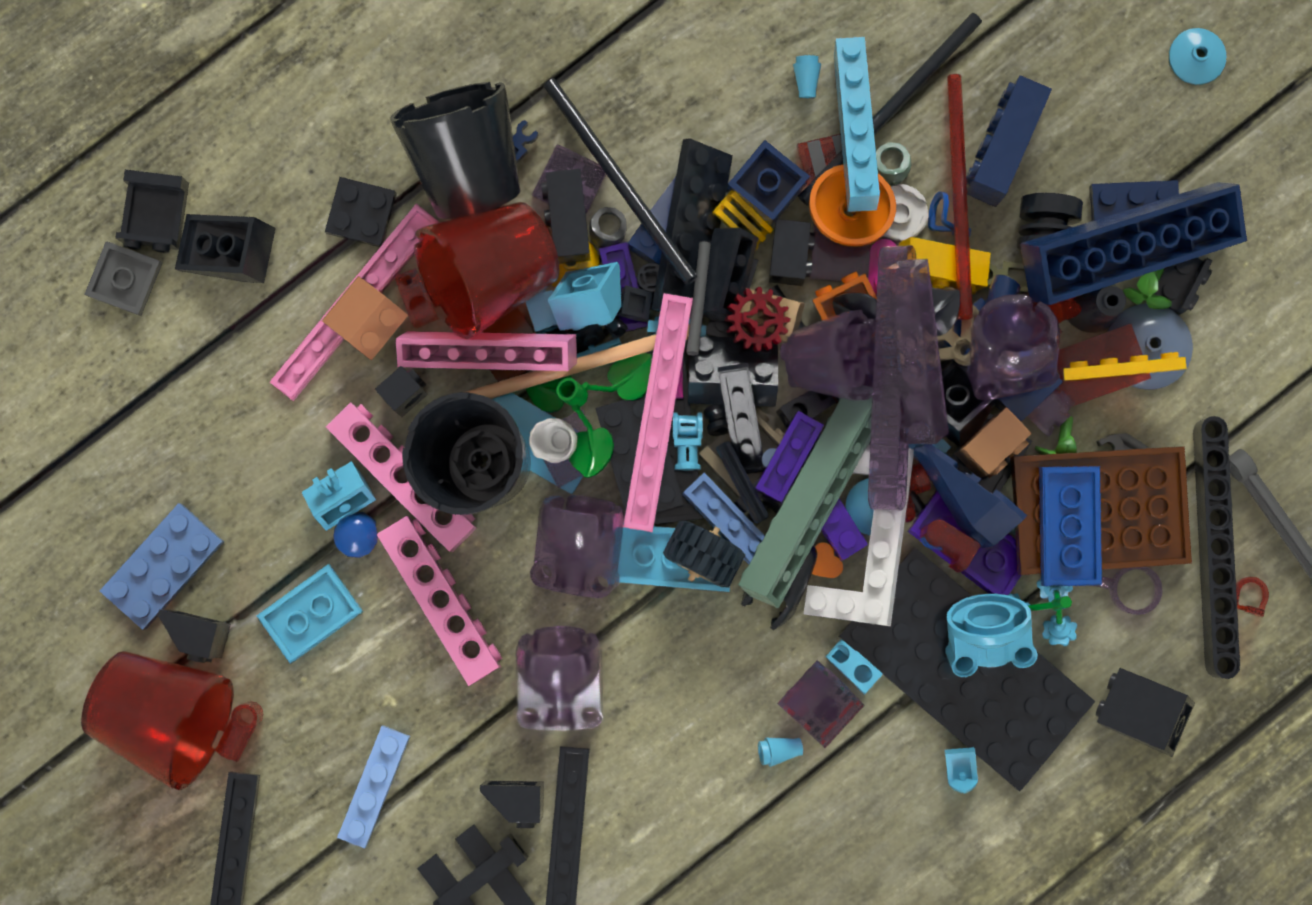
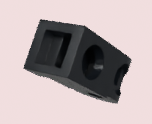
[776,383,836,429]

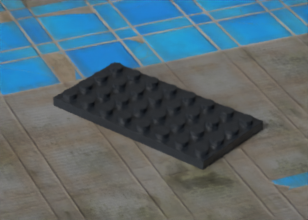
[838,547,1095,792]

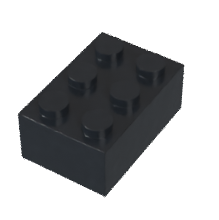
[688,336,778,407]

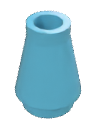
[793,55,821,98]
[758,737,803,767]

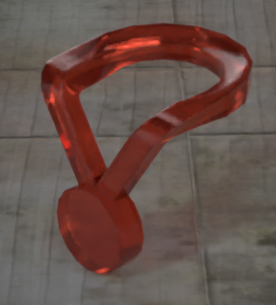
[1236,577,1269,617]

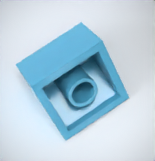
[548,262,621,331]

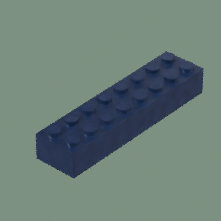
[1020,182,1247,305]

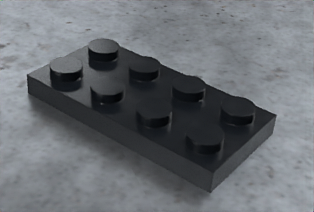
[595,394,684,513]

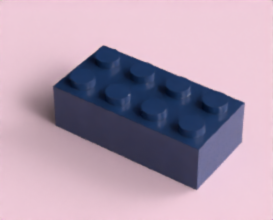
[963,75,1052,207]

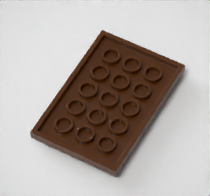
[1011,446,1192,575]

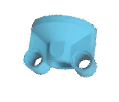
[945,593,1038,677]

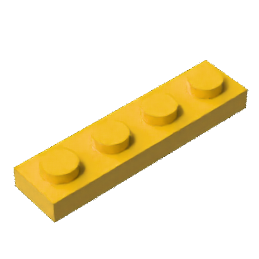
[1064,352,1187,381]

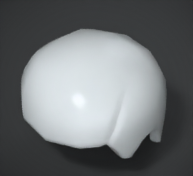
[529,418,577,463]

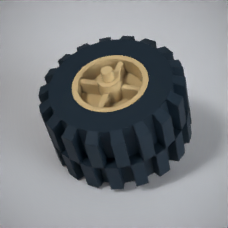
[663,521,746,588]

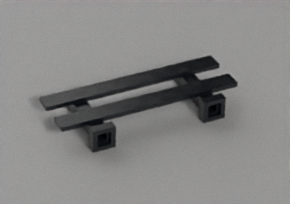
[417,824,535,905]

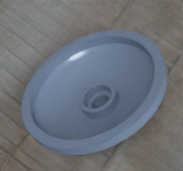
[1105,303,1193,390]

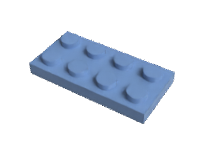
[100,503,224,630]

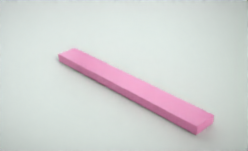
[270,203,439,401]
[623,293,693,532]

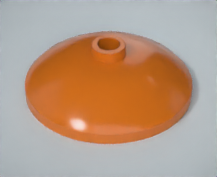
[809,165,896,246]

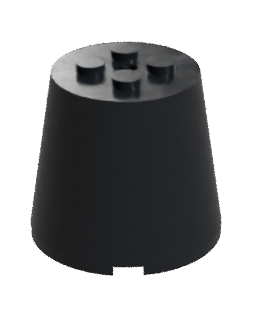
[390,82,521,219]
[402,392,531,515]

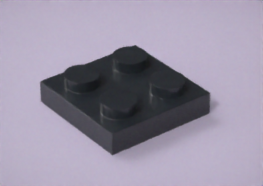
[325,177,397,247]

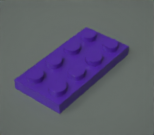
[907,489,1022,595]

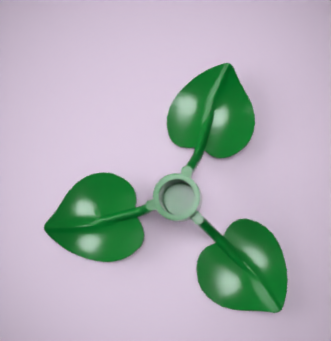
[526,353,653,478]

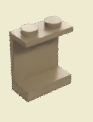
[698,407,784,498]

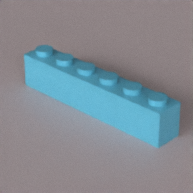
[834,37,880,212]

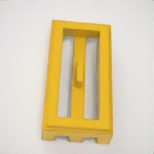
[713,190,774,251]

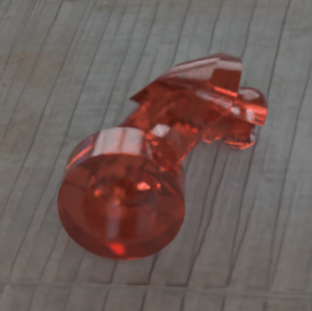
[905,463,931,523]

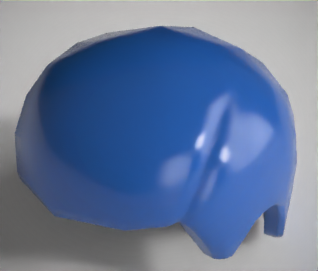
[333,511,378,558]

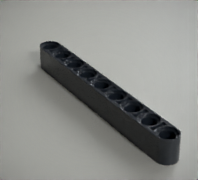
[1193,416,1240,679]

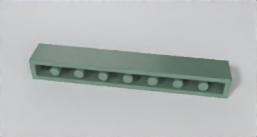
[738,382,890,608]

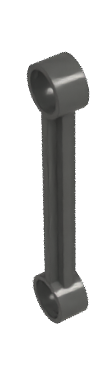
[1229,449,1312,586]

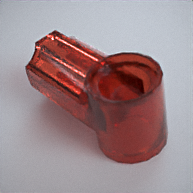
[215,701,263,762]

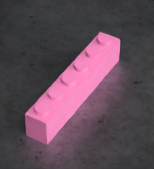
[396,331,577,371]

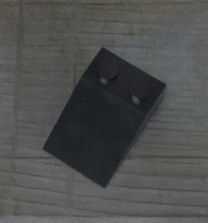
[175,214,276,283]

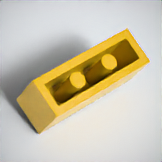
[895,237,991,295]

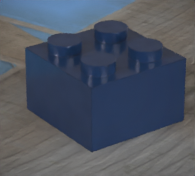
[726,140,810,227]

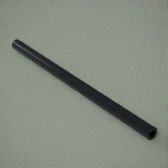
[798,13,982,206]
[544,78,697,285]

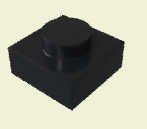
[617,285,652,322]

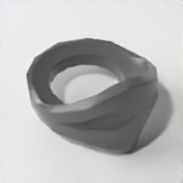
[589,207,627,249]

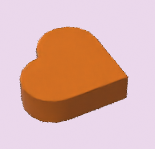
[812,542,843,578]

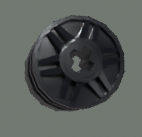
[1016,193,1083,250]

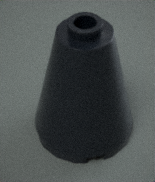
[1063,284,1126,333]

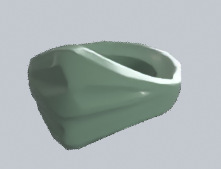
[876,142,912,186]

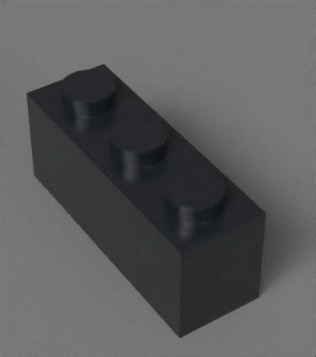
[541,168,591,264]
[703,227,758,321]

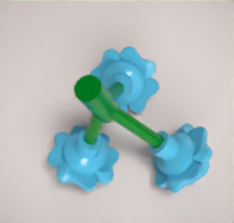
[1009,579,1077,646]

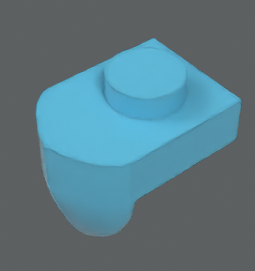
[945,747,978,794]

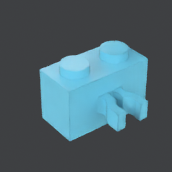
[302,461,376,531]

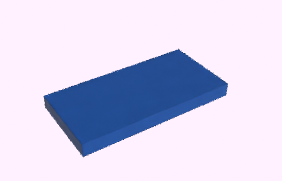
[1039,466,1102,586]

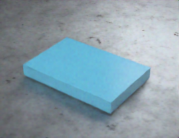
[257,564,364,664]

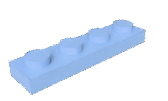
[337,725,410,849]

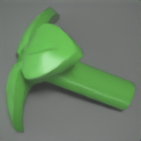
[1123,268,1172,309]
[1035,415,1077,455]

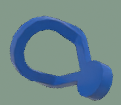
[928,191,971,238]

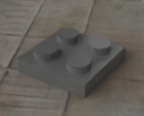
[84,241,163,316]

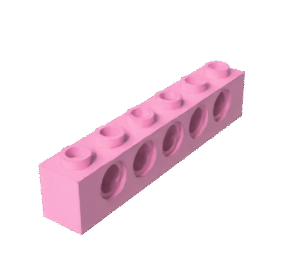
[326,402,477,552]
[377,516,502,686]

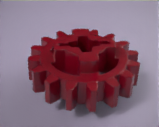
[725,287,791,352]

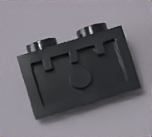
[1155,257,1213,315]

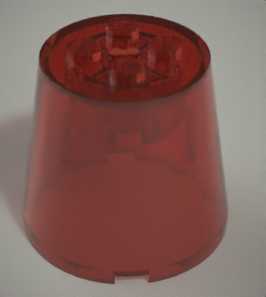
[414,202,559,339]
[81,651,234,790]

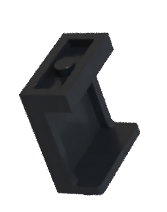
[115,169,189,253]

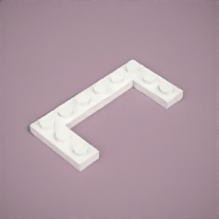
[804,444,914,626]

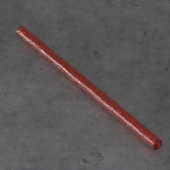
[947,74,973,320]

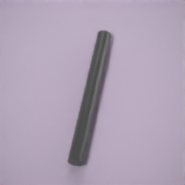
[687,242,711,355]

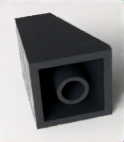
[1096,668,1195,757]

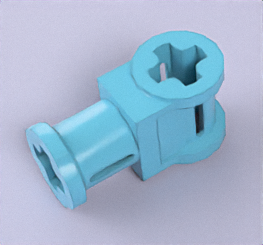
[673,412,703,471]

